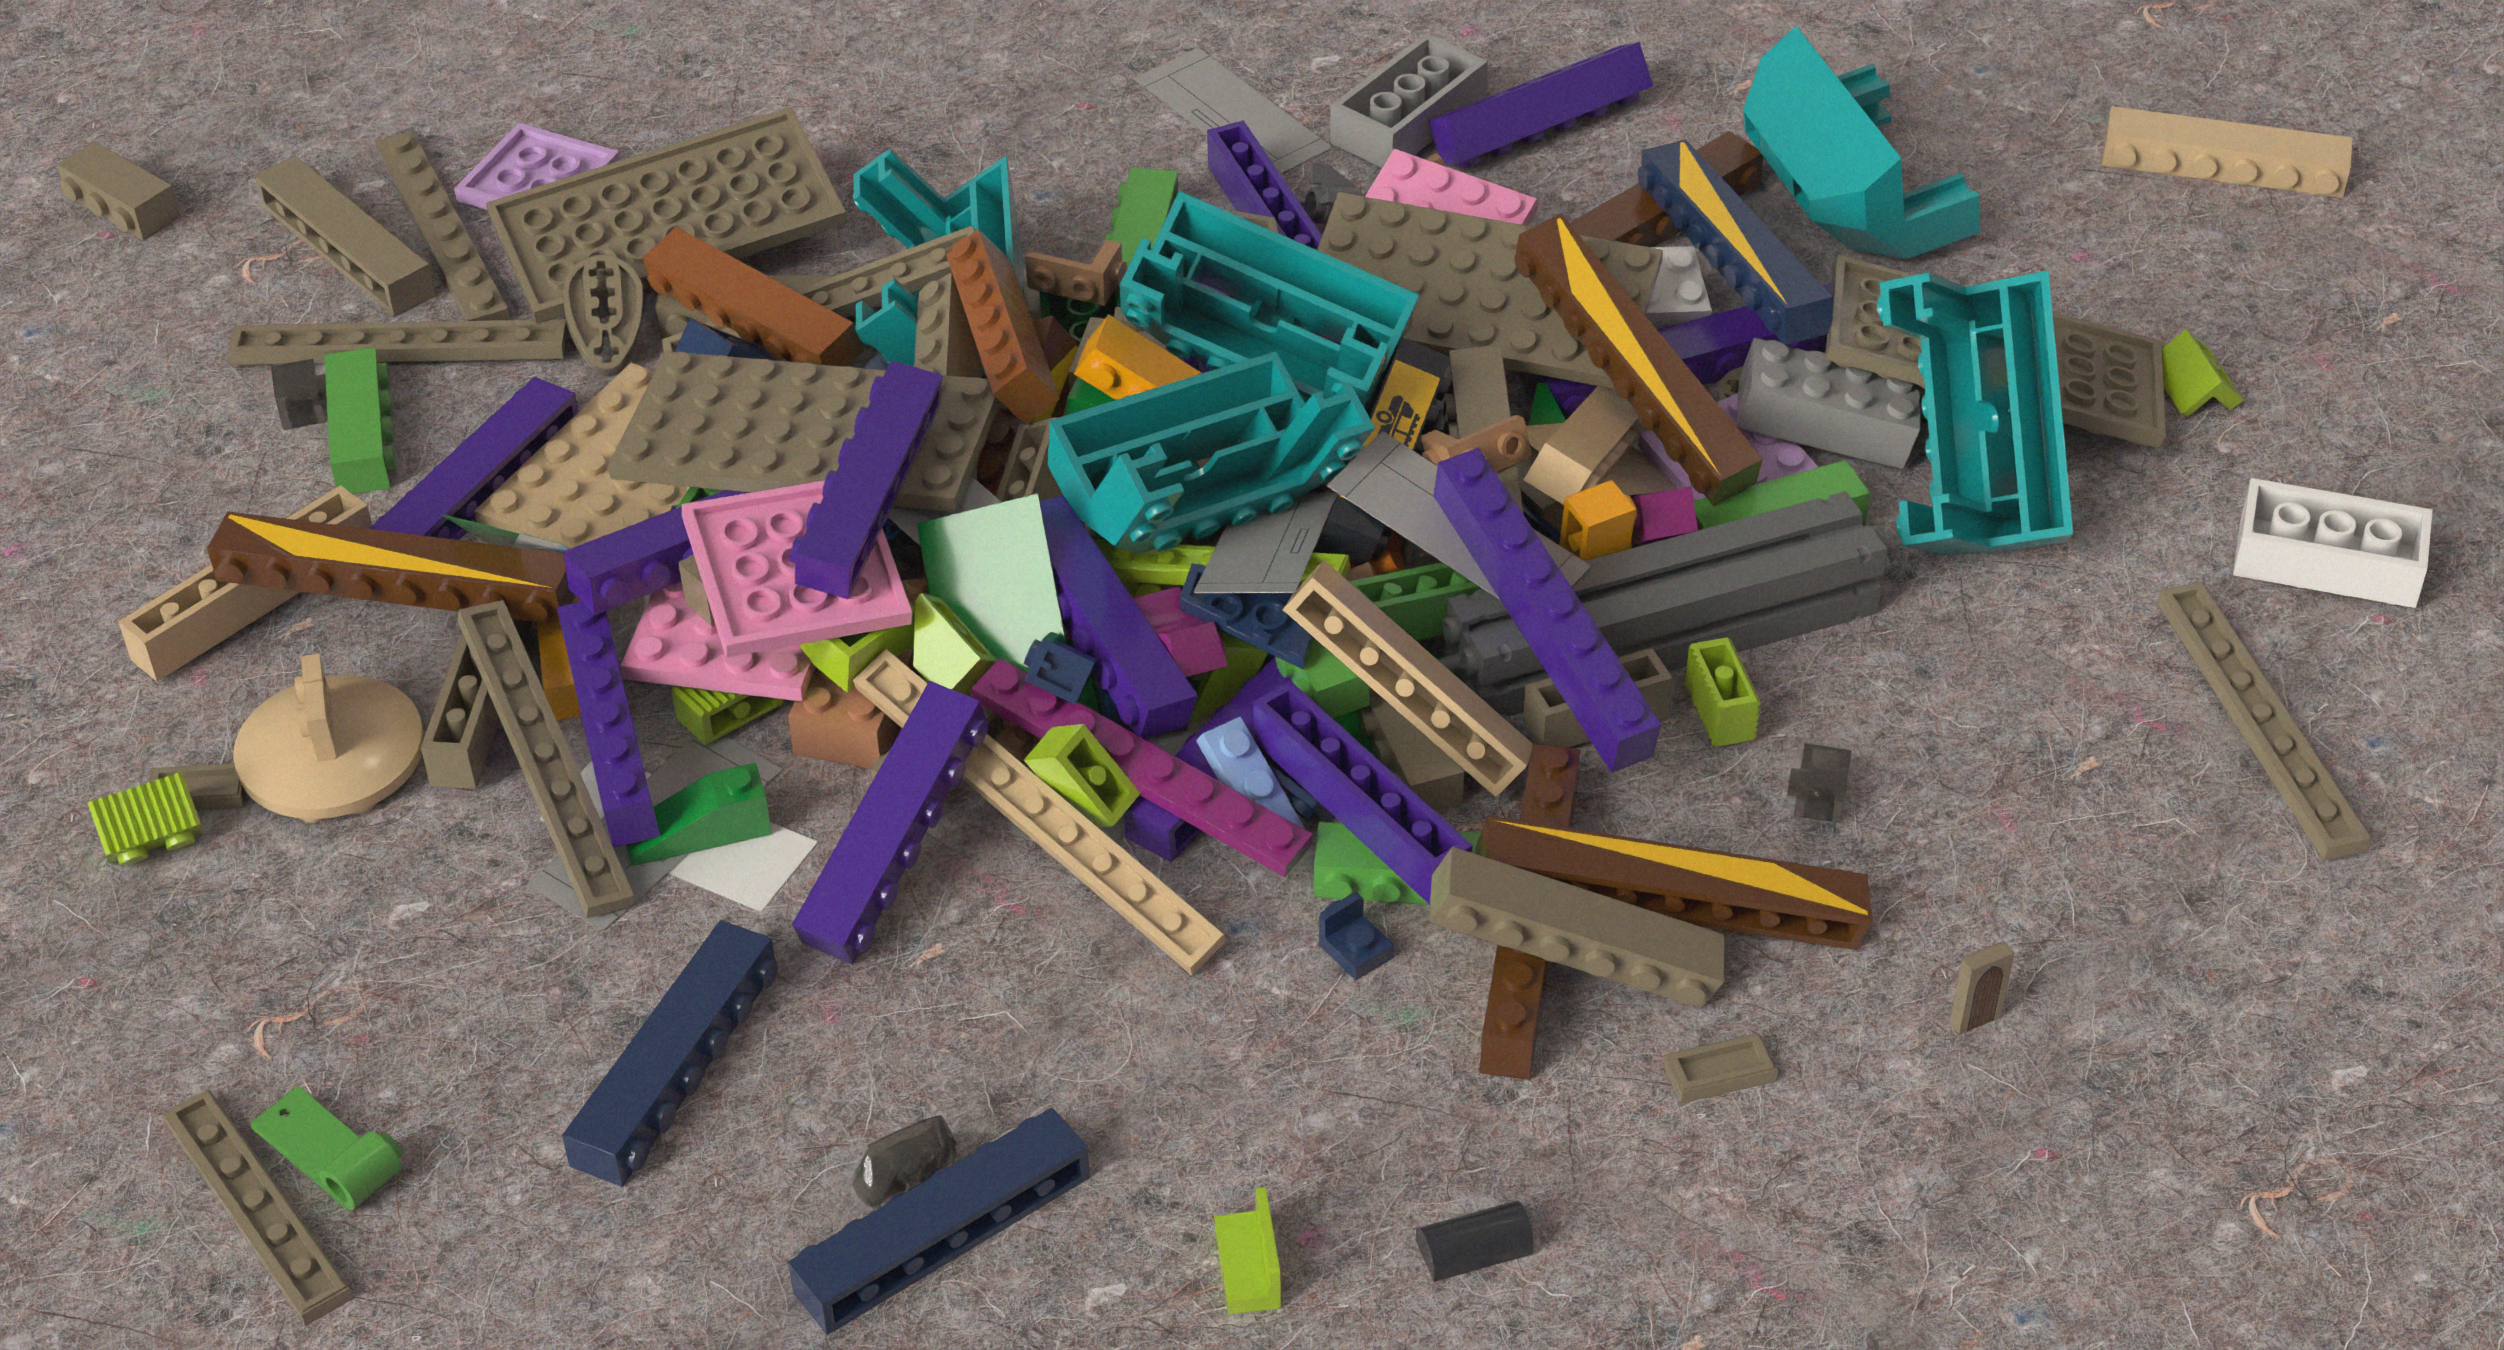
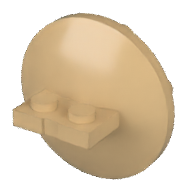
[233,653,424,823]

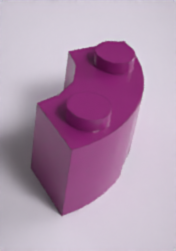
[1631,486,1698,548]
[1132,587,1228,677]

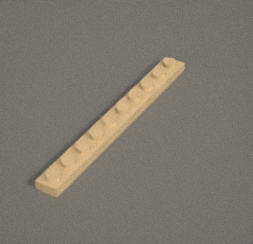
[853,649,1226,976]

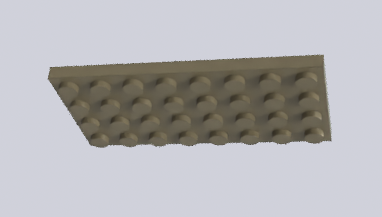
[486,107,848,324]
[1317,192,1663,389]
[1825,254,2166,449]
[608,351,1000,512]

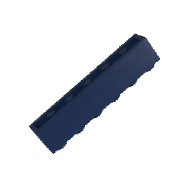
[562,920,778,1187]
[788,1107,1090,1335]

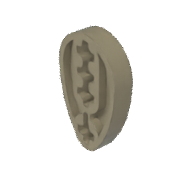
[563,255,643,376]

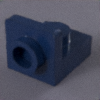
[1023,631,1098,705]
[1319,892,1394,981]

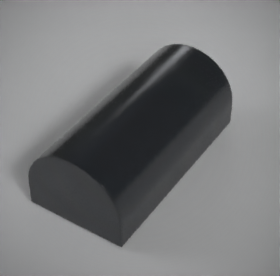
[1416,1200,1533,1282]

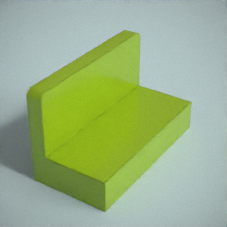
[2162,329,2244,417]
[1214,1186,1281,1315]

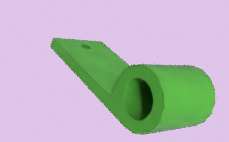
[251,1085,403,1210]

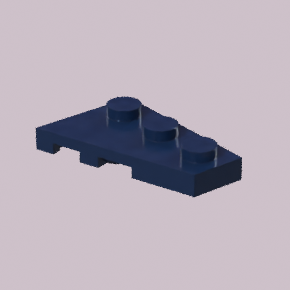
[1179,563,1314,670]

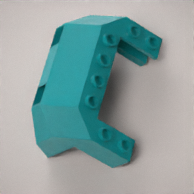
[1743,26,1981,259]
[853,148,1025,376]
[1120,191,1419,411]
[1877,270,2073,555]
[1048,351,1375,554]

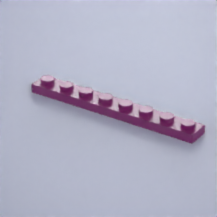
[971,658,1312,877]

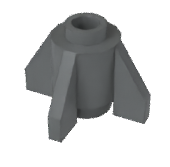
[1300,163,1365,235]

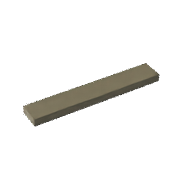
[162,1089,353,1326]

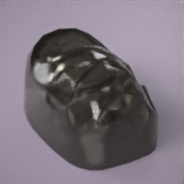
[852,1115,957,1209]

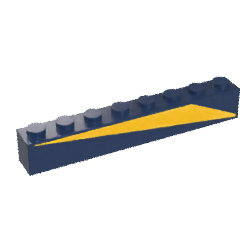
[1637,139,1833,345]

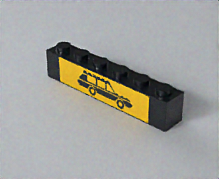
[1317,337,1452,565]

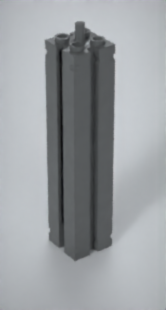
[1437,491,1888,716]

